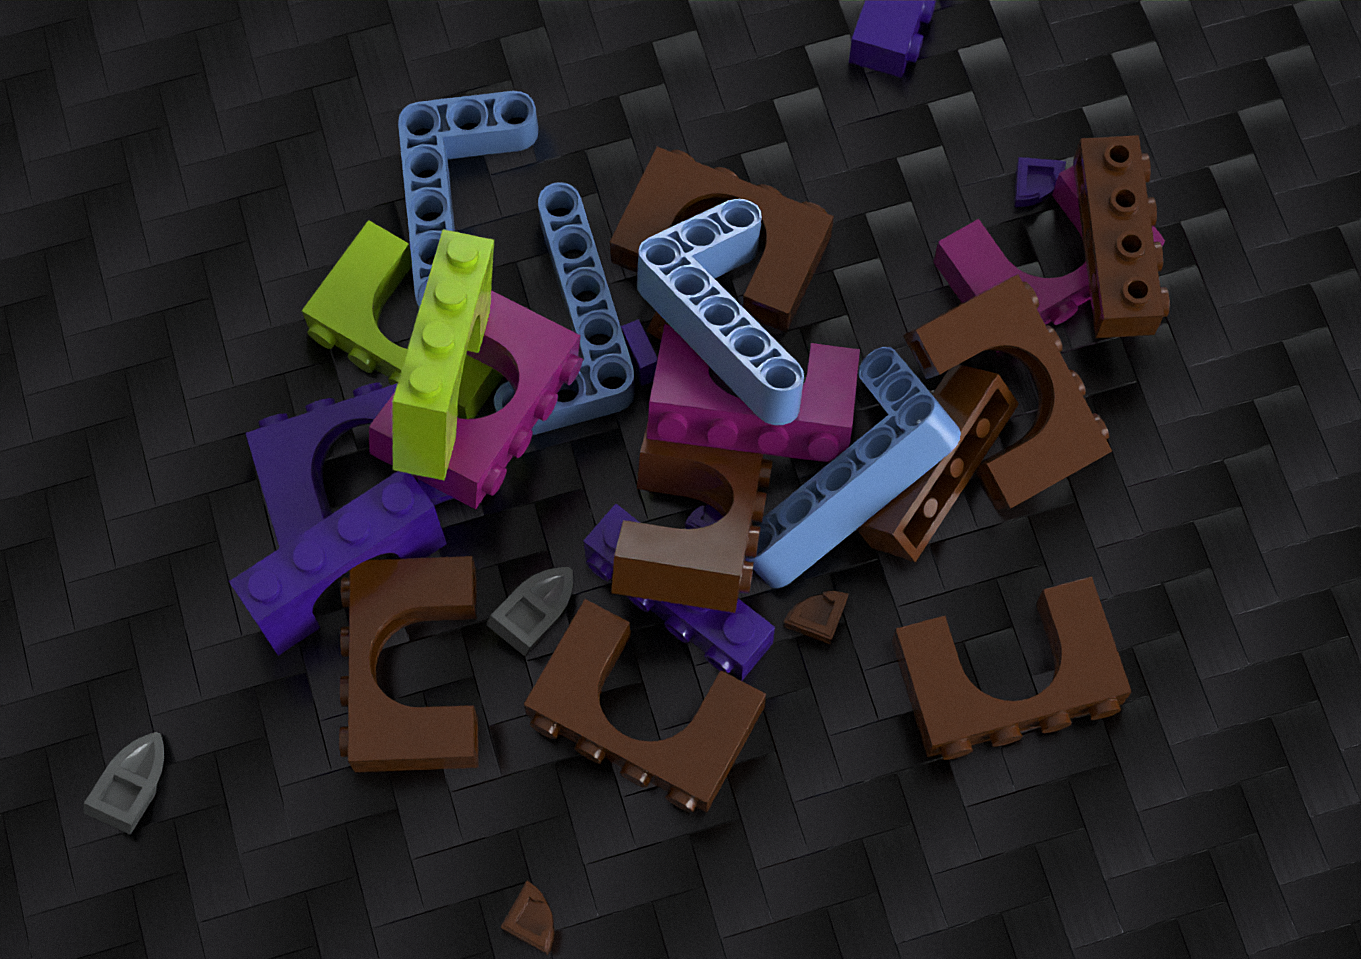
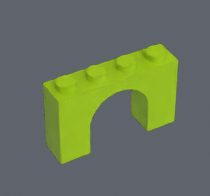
[302,220,503,419]
[392,229,494,480]

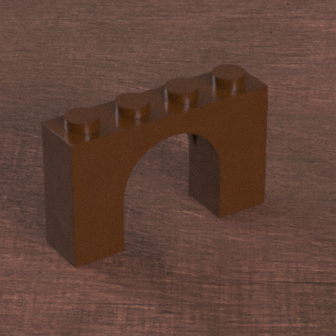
[609,147,834,333]
[903,274,1112,510]
[611,422,773,613]
[339,556,478,772]
[892,576,1132,760]
[524,599,766,813]

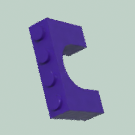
[246,382,458,548]
[229,471,447,656]

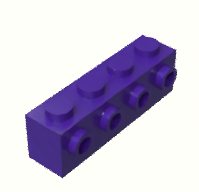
[583,504,775,681]

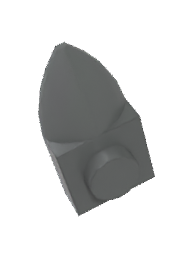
[486,567,573,656]
[83,732,164,835]

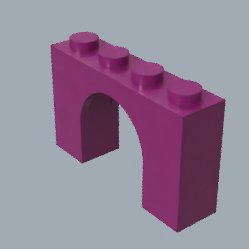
[933,166,1165,352]
[369,290,583,509]
[647,324,860,463]

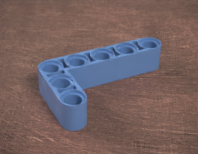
[398,91,539,309]
[494,182,635,435]
[637,199,804,425]
[745,347,961,588]

